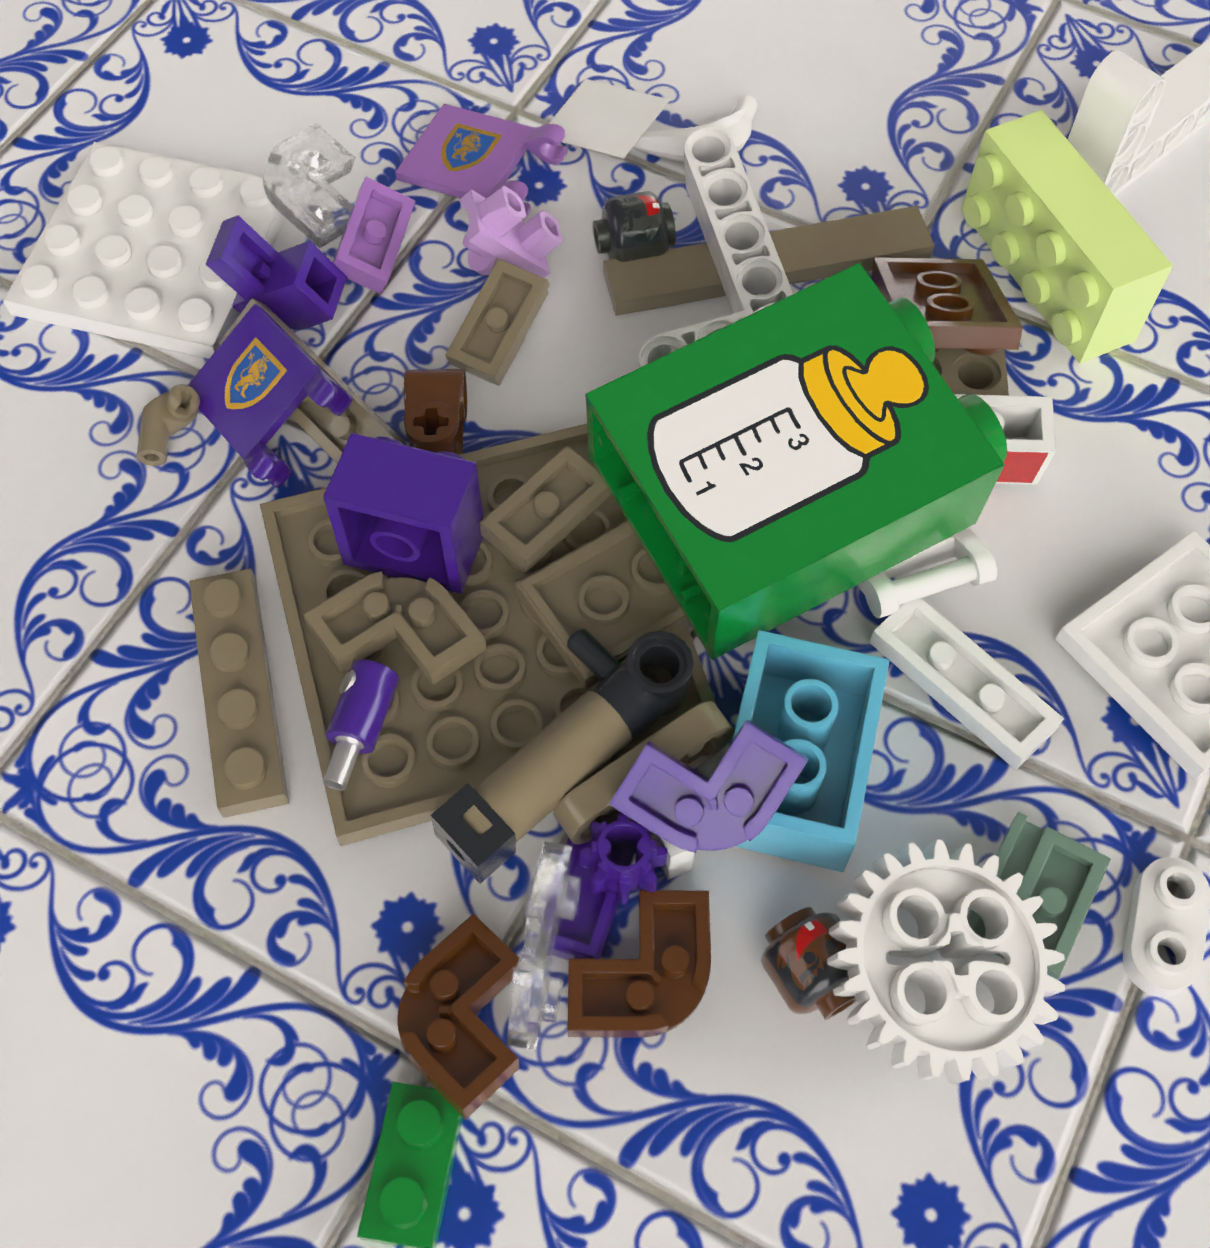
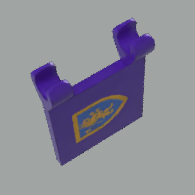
[188,304,353,488]

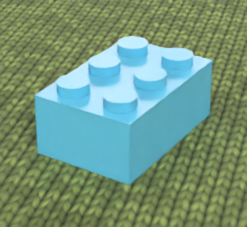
[733,630,890,872]

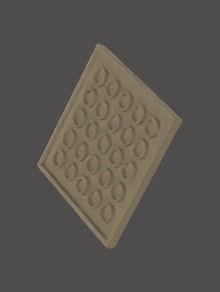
[260,423,717,846]

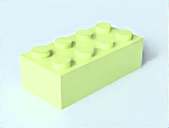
[961,110,1173,364]

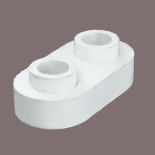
[1123,857,1210,997]

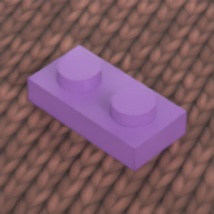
[333,177,415,294]

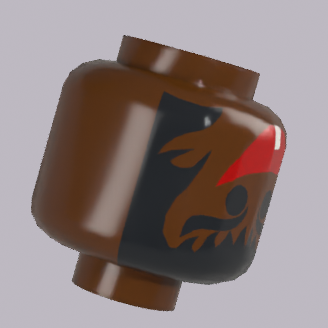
[761,907,857,1020]

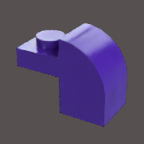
[205,215,347,330]

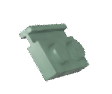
[967,812,1111,979]

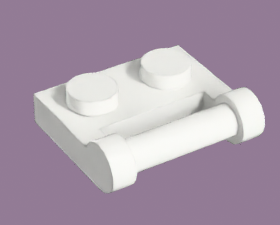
[857,528,997,618]

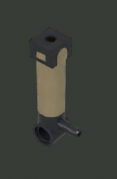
[430,629,694,884]

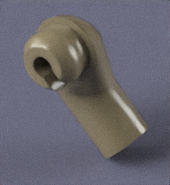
[136,384,200,466]

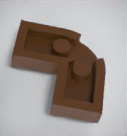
[567,890,711,1038]
[398,913,523,1120]

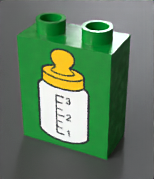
[585,263,1007,660]

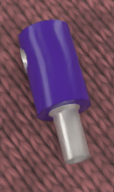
[323,660,399,791]

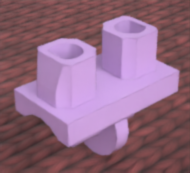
[460,185,562,278]

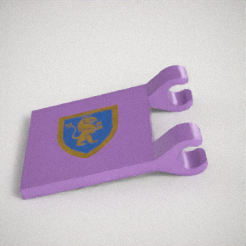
[395,104,568,221]

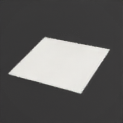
[548,79,670,159]

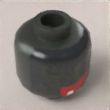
[593,191,676,262]

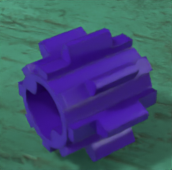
[580,811,668,904]

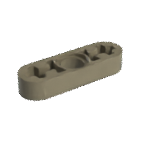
[553,701,735,844]

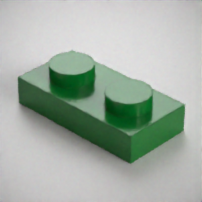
[357,1081,463,1248]

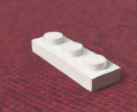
[869,598,1064,770]

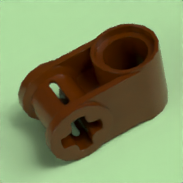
[404,369,467,455]

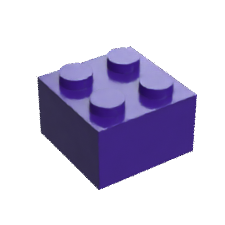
[323,433,484,594]

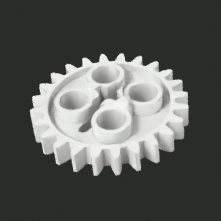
[827,839,1065,1084]

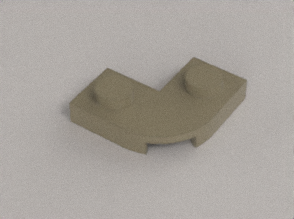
[303,571,487,685]

